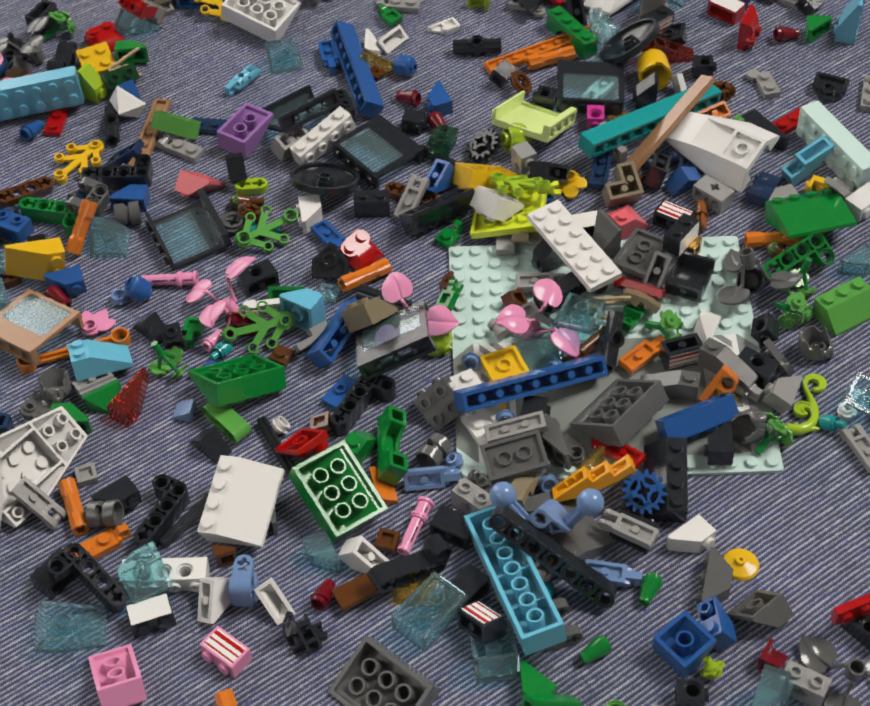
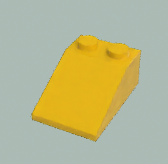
[452,162,518,191]
[5,237,65,281]

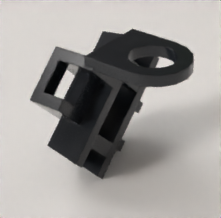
[282,611,328,655]

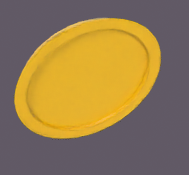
[723,548,760,581]

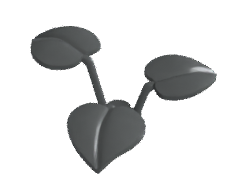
[0,15,49,64]
[718,247,804,305]
[799,635,870,706]

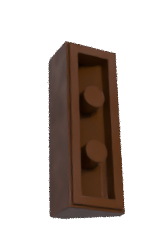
[332,572,379,611]

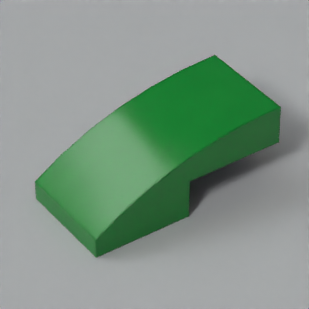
[622,304,648,332]

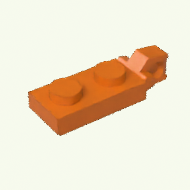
[618,335,666,376]
[74,523,131,560]

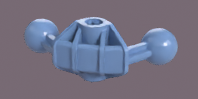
[489,482,604,534]

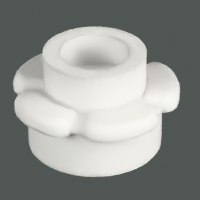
[837,403,857,421]
[272,416,290,434]

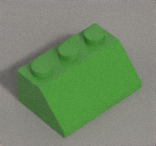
[812,276,870,337]

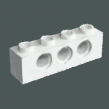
[120,557,210,594]

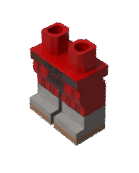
[118,0,167,24]

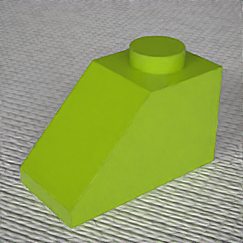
[77,63,108,104]

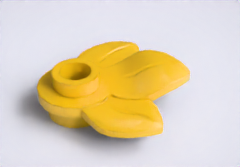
[555,170,588,199]

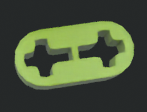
[235,177,268,195]

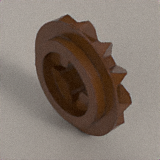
[509,71,532,96]
[714,80,735,100]
[237,202,265,222]

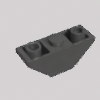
[696,547,733,603]

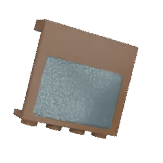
[0,289,85,366]

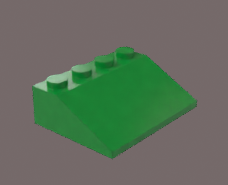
[765,188,857,239]
[187,353,286,408]
[288,440,388,545]

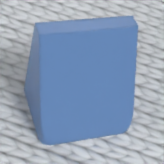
[172,399,197,422]

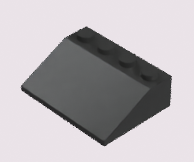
[570,379,669,447]
[522,491,616,571]
[328,635,442,706]

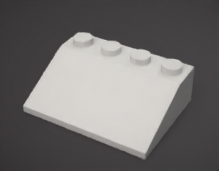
[221,0,301,44]
[197,455,285,548]

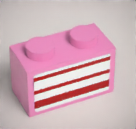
[200,625,253,678]

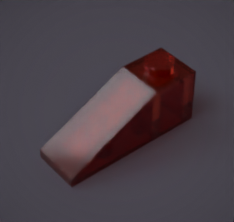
[642,36,694,63]
[107,367,149,427]

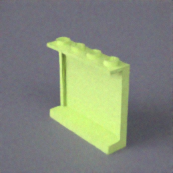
[491,90,577,143]

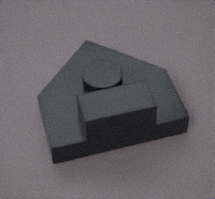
[654,22,687,46]
[812,71,850,105]
[312,242,349,279]

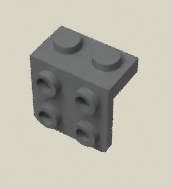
[412,375,462,431]

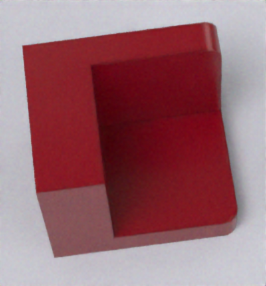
[757,638,788,679]

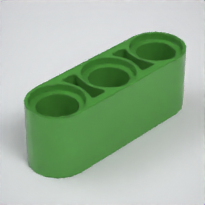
[151,110,201,139]
[201,402,252,444]

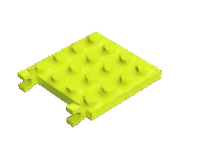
[470,181,561,239]

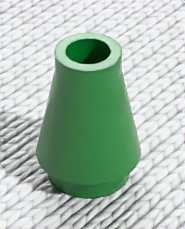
[638,572,663,606]
[578,635,612,665]

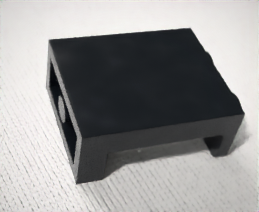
[665,251,715,303]

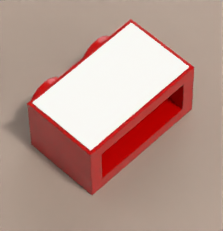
[707,0,746,26]

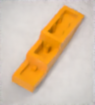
[551,454,636,502]

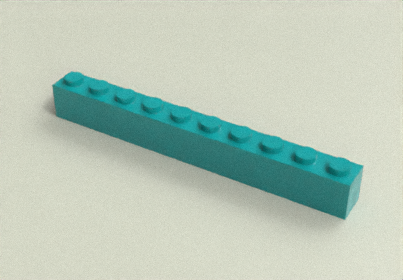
[578,84,722,158]

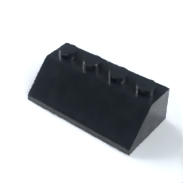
[398,188,475,237]
[644,437,688,523]

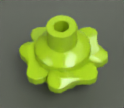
[699,656,725,680]

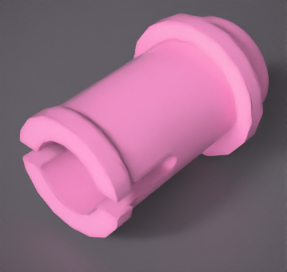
[202,329,223,352]

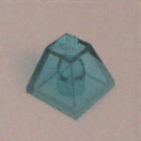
[589,7,621,45]
[115,8,163,35]
[265,37,303,75]
[90,217,132,258]
[512,332,564,371]
[843,372,870,416]
[117,541,173,605]

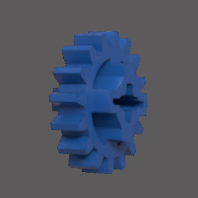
[621,469,668,515]

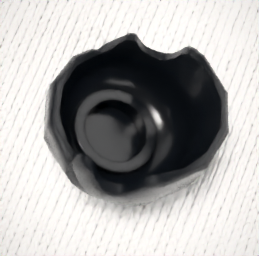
[736,267,765,295]

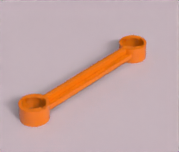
[16,327,131,374]

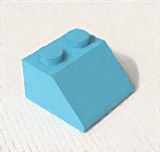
[279,288,326,331]

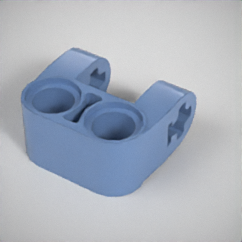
[229,554,259,608]

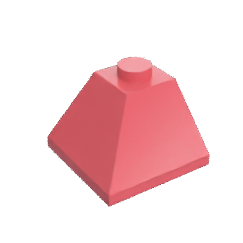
[174,170,226,198]
[607,204,649,240]

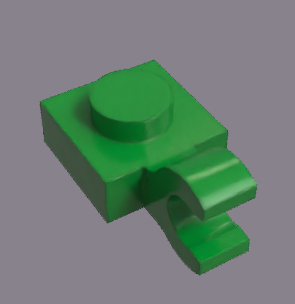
[378,4,403,27]
[435,219,464,250]
[435,279,464,311]
[182,317,205,349]

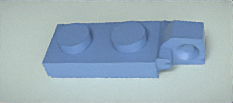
[403,466,460,491]
[584,559,643,587]

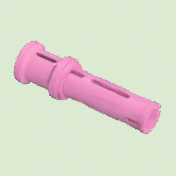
[142,270,199,287]
[397,496,435,556]

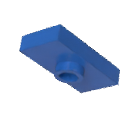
[321,374,357,410]

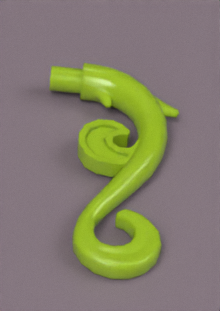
[785,373,827,436]

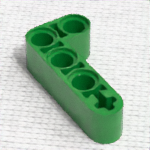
[18,197,78,239]
[759,232,835,280]

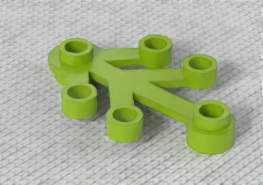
[489,172,550,197]

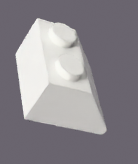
[470,185,524,222]

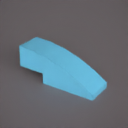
[781,135,835,186]

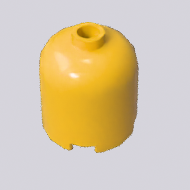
[637,49,672,90]

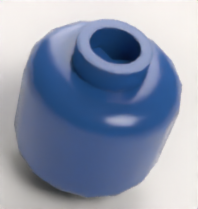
[392,54,418,77]
[124,275,152,303]

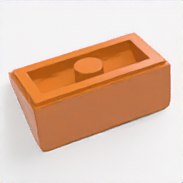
[697,100,732,118]
[369,467,398,505]

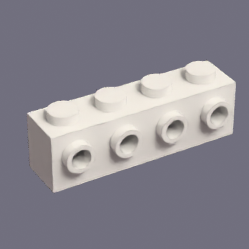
[290,106,355,165]

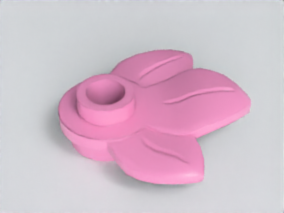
[81,309,116,336]

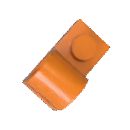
[698,364,739,402]

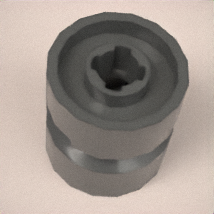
[113,201,142,227]
[415,432,453,467]
[86,499,124,528]

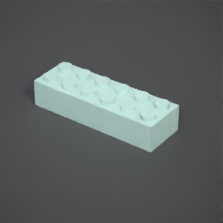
[796,100,870,192]

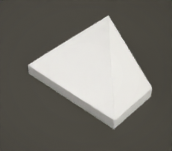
[377,24,409,55]
[364,29,384,62]
[109,86,146,118]
[693,310,721,344]
[253,577,295,626]

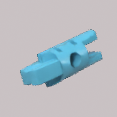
[225,64,262,96]

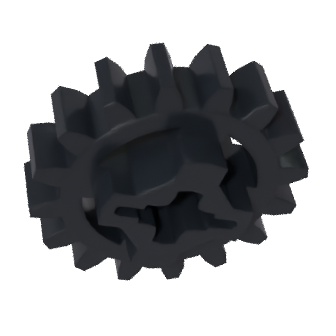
[466,128,502,164]

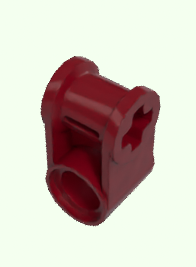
[224,312,258,337]

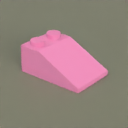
[88,644,147,706]

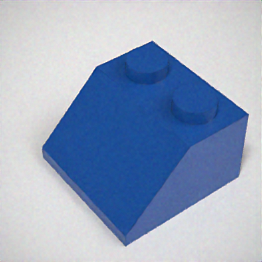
[652,610,717,679]

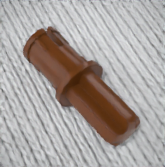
[695,200,709,231]

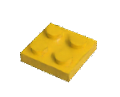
[75,42,115,75]
[479,345,530,381]

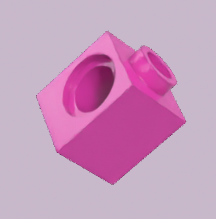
[587,105,604,130]

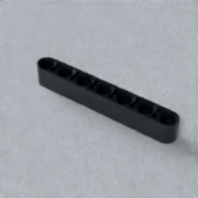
[489,505,617,608]

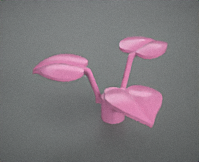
[185,257,256,329]
[375,272,459,360]
[495,278,580,358]

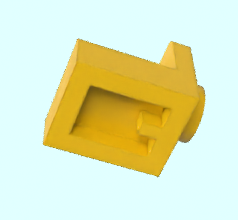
[804,175,830,192]

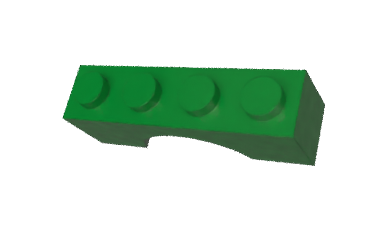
[546,5,598,60]
[377,405,408,485]

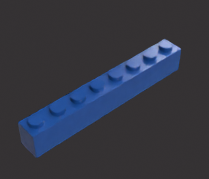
[330,20,384,118]
[453,354,608,413]

